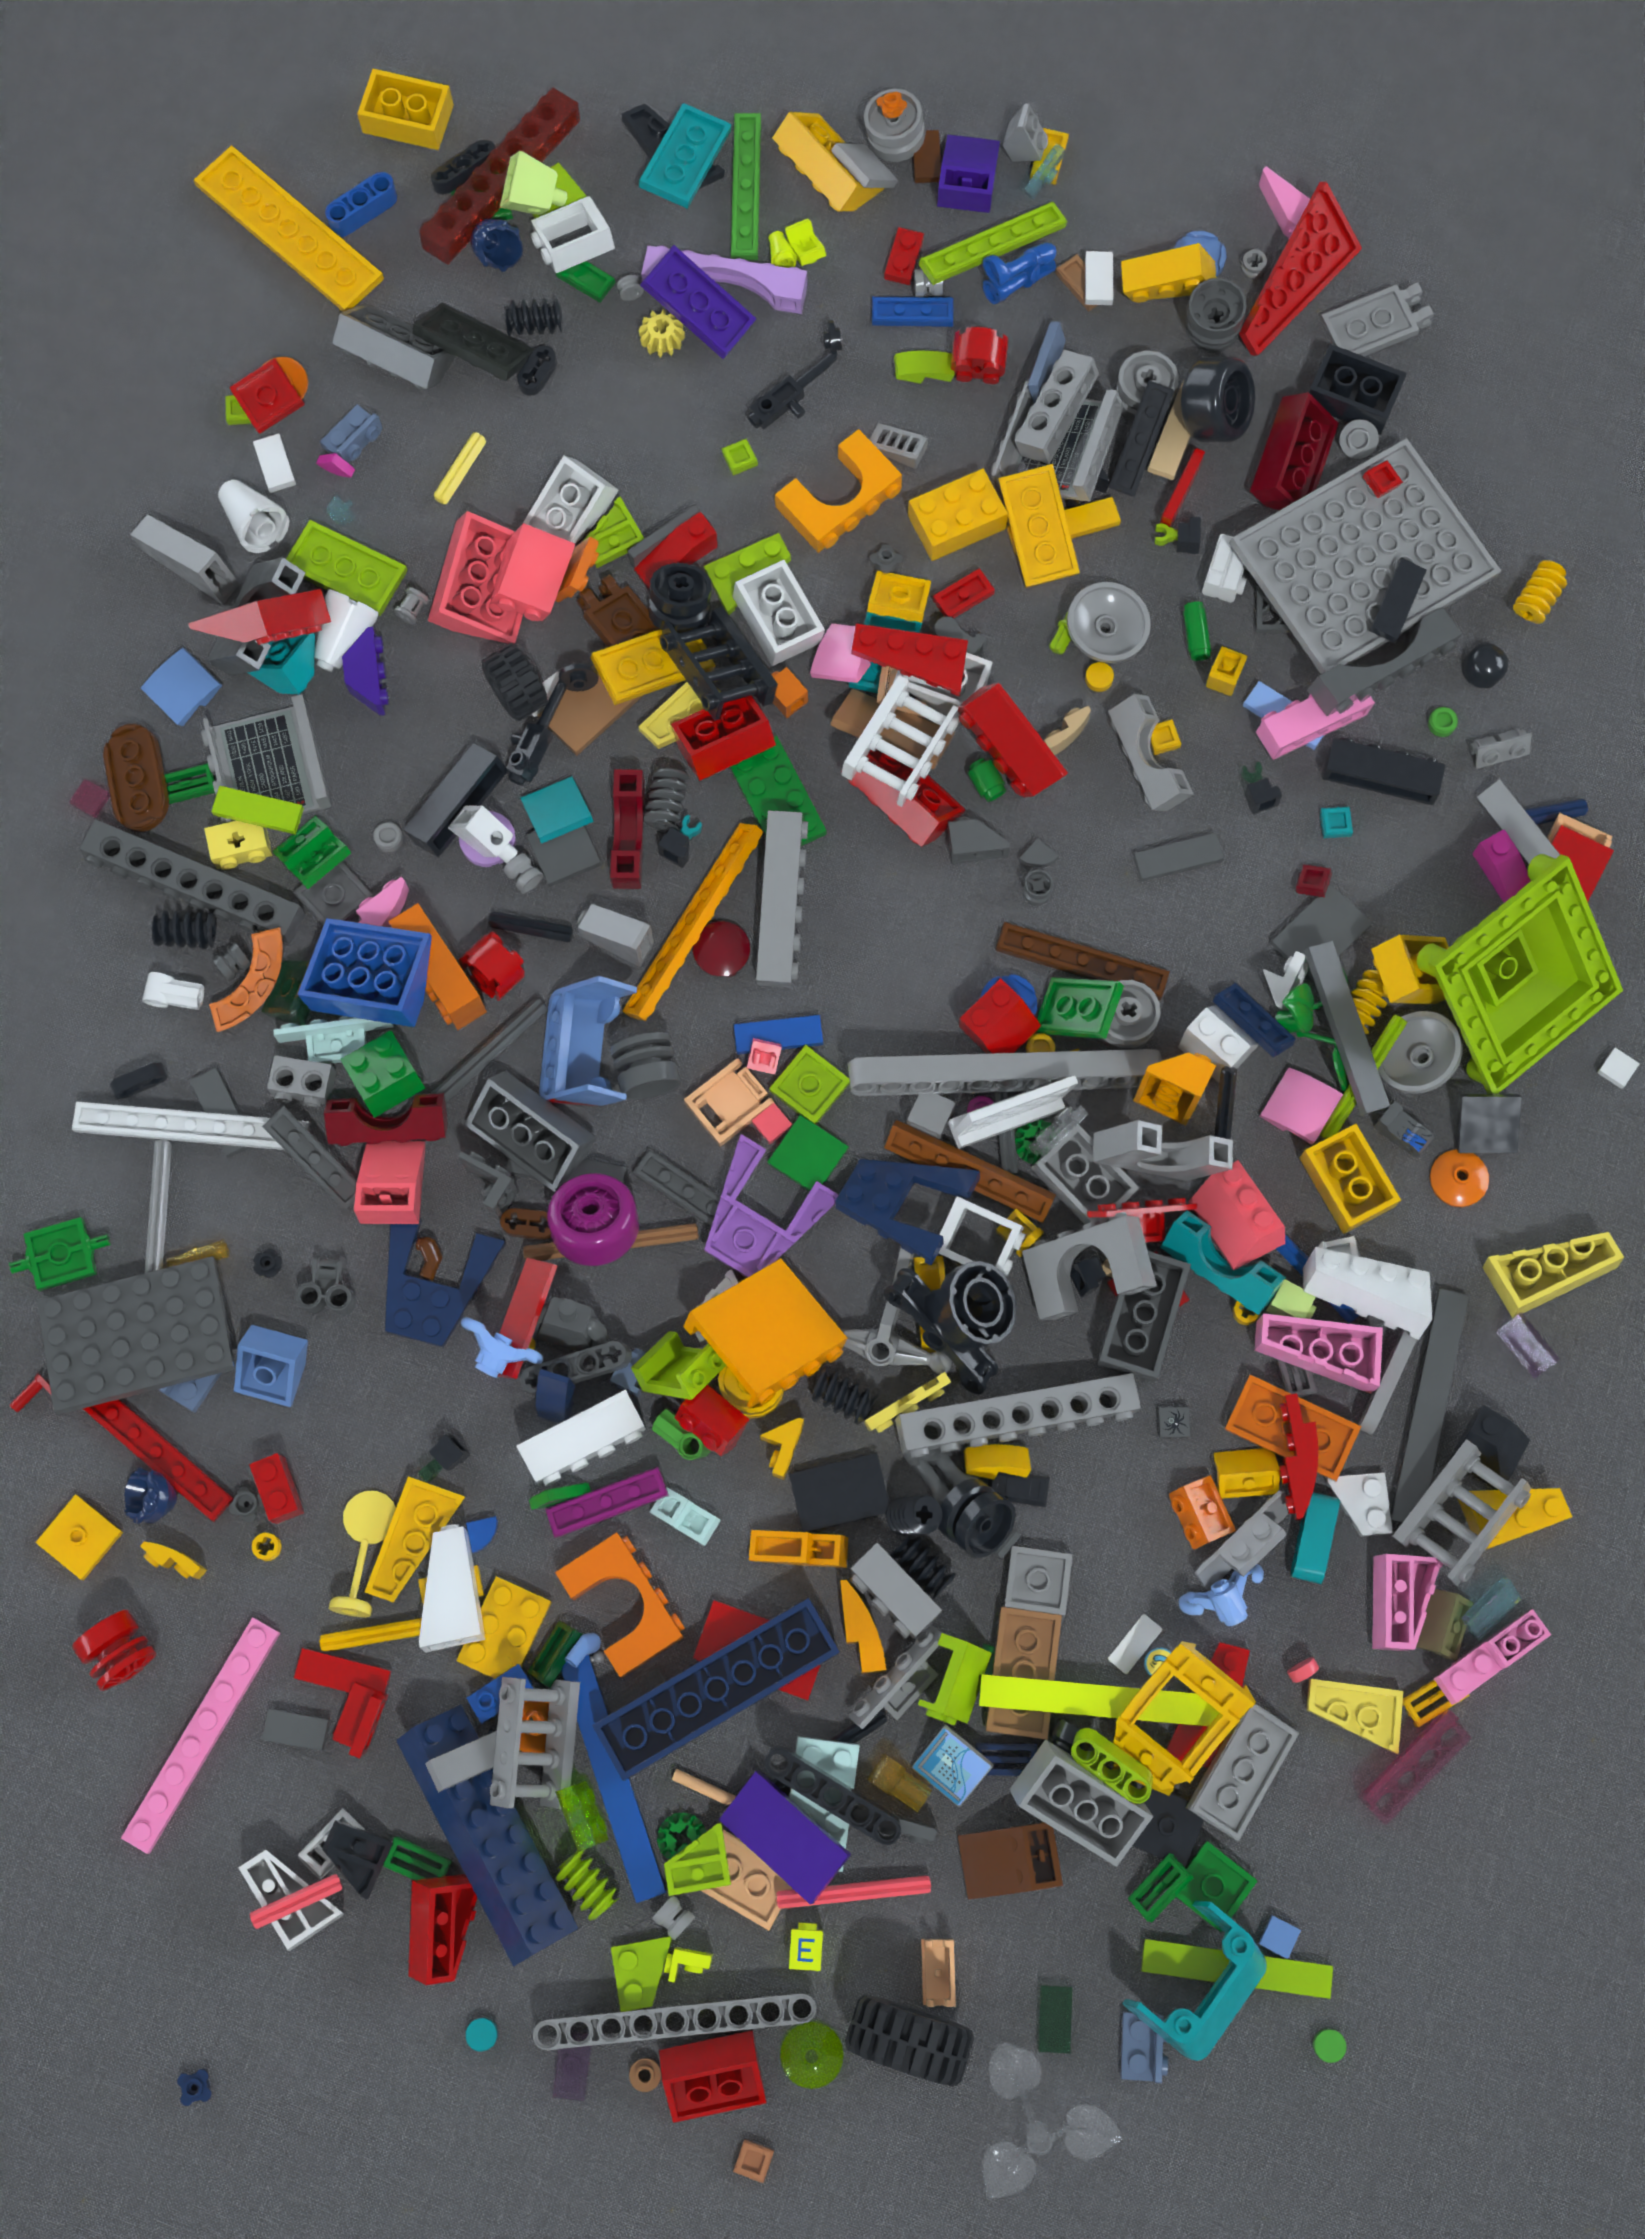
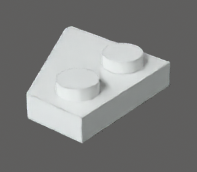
[1325,1472,1393,1537]

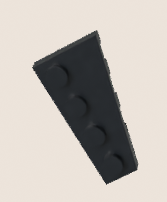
[622,103,725,189]

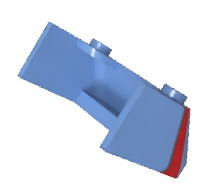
[539,976,637,1106]

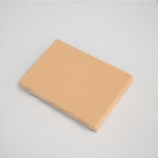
[700,1829,792,1931]

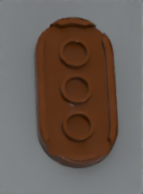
[103,724,169,832]

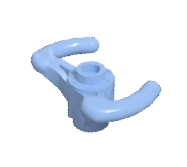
[461,1317,543,1378]
[1179,1564,1264,1626]

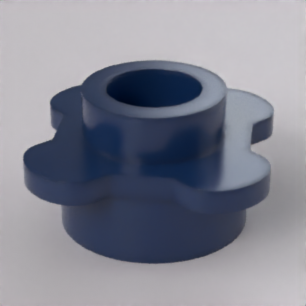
[177,2069,212,2106]

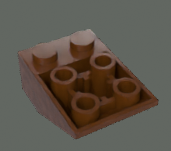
[958,1822,1063,1900]

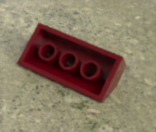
[1250,392,1339,511]

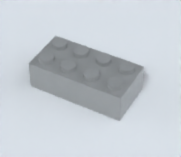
[1009,1740,1153,1867]

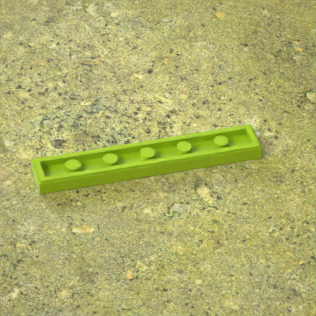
[919,201,1068,285]
[1141,1939,1333,1999]

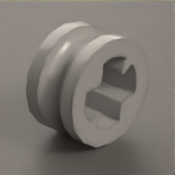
[1241,249,1267,278]
[617,275,644,301]

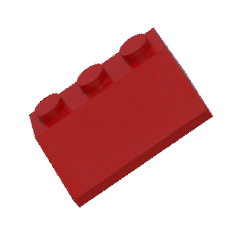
[659,2031,767,2123]

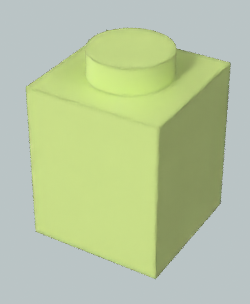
[1266,1279,1317,1319]

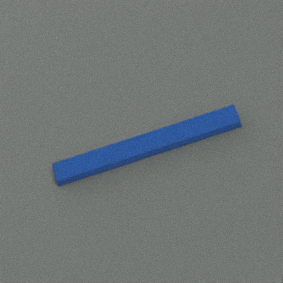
[561,1655,667,1904]

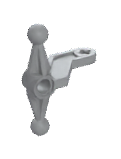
[841,1248,952,1374]

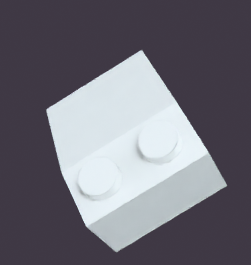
[523,455,619,546]
[893,652,993,719]

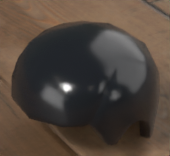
[1462,643,1509,688]

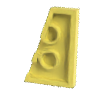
[638,682,721,749]
[863,1372,951,1433]
[1306,1679,1403,1754]

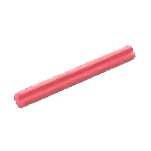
[776,1875,931,1909]

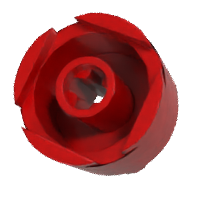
[951,327,1009,384]
[459,931,525,1001]

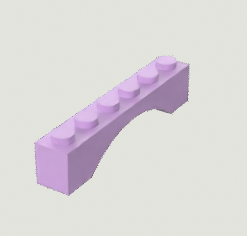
[641,246,807,314]

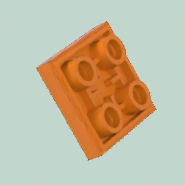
[555,537,599,602]

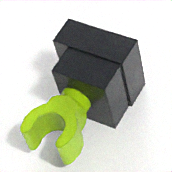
[1155,517,1201,554]

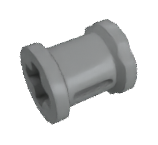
[394,587,429,625]

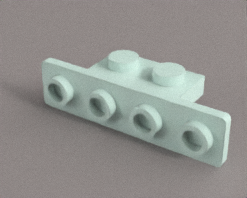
[273,1016,394,1064]

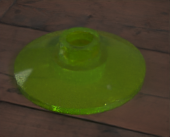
[780,2022,844,2089]

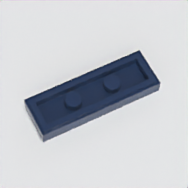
[1213,983,1296,1058]

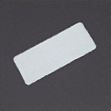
[1108,1614,1162,1674]

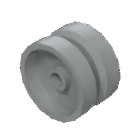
[864,89,926,162]
[1116,350,1179,421]
[1099,980,1161,1050]

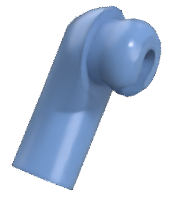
[565,1633,601,1668]

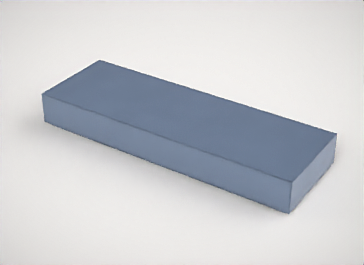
[1027,322,1066,404]

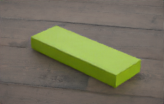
[211,786,304,835]

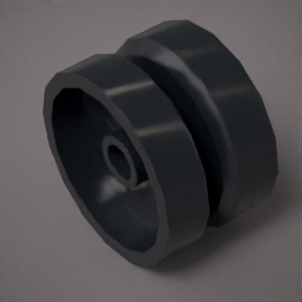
[648,563,712,633]
[938,1478,1016,1558]

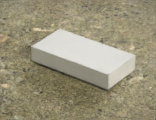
[1085,251,1113,305]
[253,433,296,493]

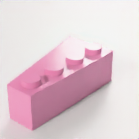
[1254,1313,1383,1394]

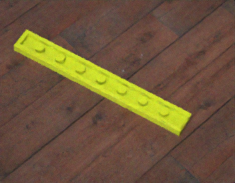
[979,1674,1219,1727]

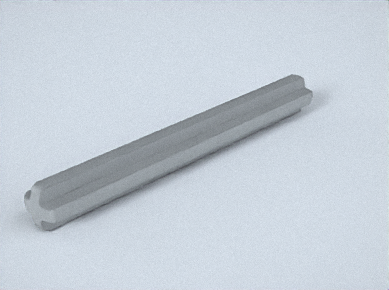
[145,1140,172,1273]

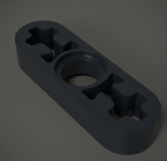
[431,140,497,195]

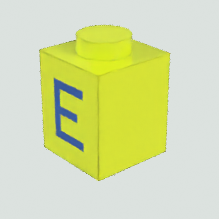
[789,1922,823,1971]

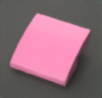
[810,624,871,683]
[1259,1067,1343,1145]

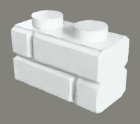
[1202,534,1248,603]

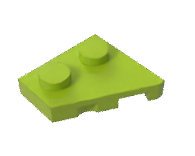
[584,497,644,568]
[664,1823,731,1896]
[611,1936,672,2012]

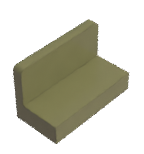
[1416,1589,1474,1661]

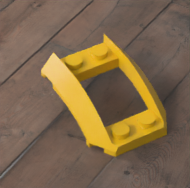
[1113,1641,1256,1790]

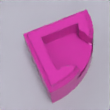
[316,453,355,478]

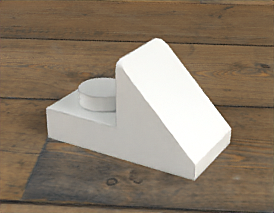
[1263,951,1309,1010]

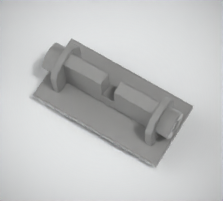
[1469,728,1532,769]

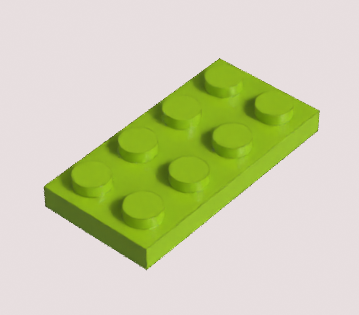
[286,520,408,616]

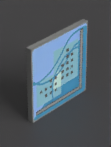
[911,1724,994,1808]

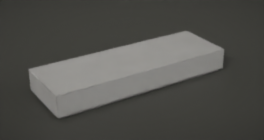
[425,1731,497,1793]

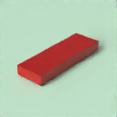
[1160,448,1205,527]
[294,1648,392,1693]

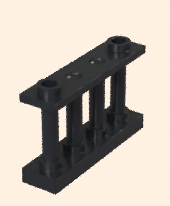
[660,607,778,721]

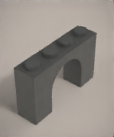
[207,557,306,676]

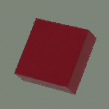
[1296,864,1332,898]

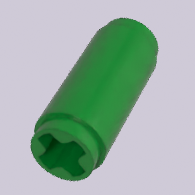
[1183,601,1211,661]

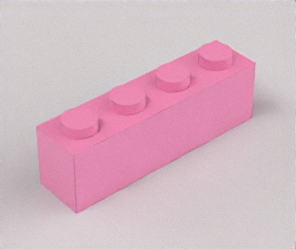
[1256,694,1375,760]

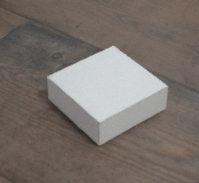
[1597,1048,1640,1089]

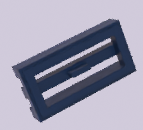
[975,1743,1037,1776]

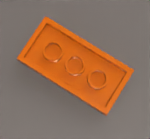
[1225,1375,1362,1482]

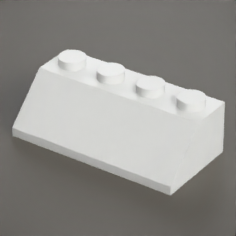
[517,1390,646,1486]

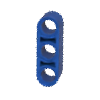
[325,172,397,237]

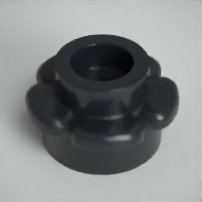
[253,1249,282,1278]

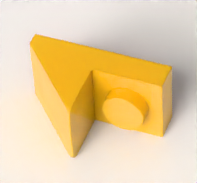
[1206,646,1248,696]
[760,1418,804,1480]

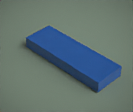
[872,297,953,327]
[734,1015,823,1055]

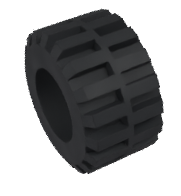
[481,643,548,722]

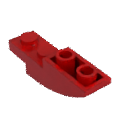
[1279,1393,1318,1520]

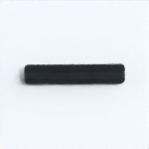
[488,911,573,942]
[1214,1066,1237,1140]

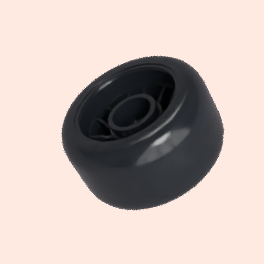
[1181,356,1255,443]

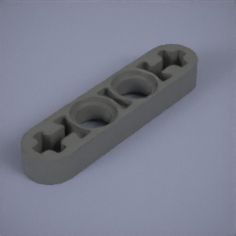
[520,1341,632,1394]

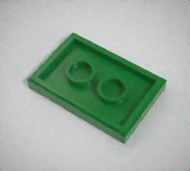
[1036,977,1124,1039]

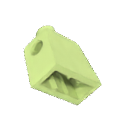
[500,151,567,215]

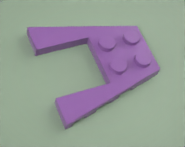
[704,1134,838,1278]

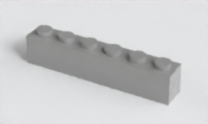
[756,811,808,988]

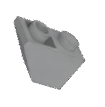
[1003,104,1048,162]

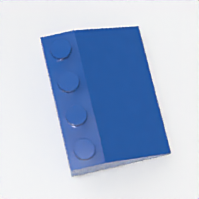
[297,918,432,1027]

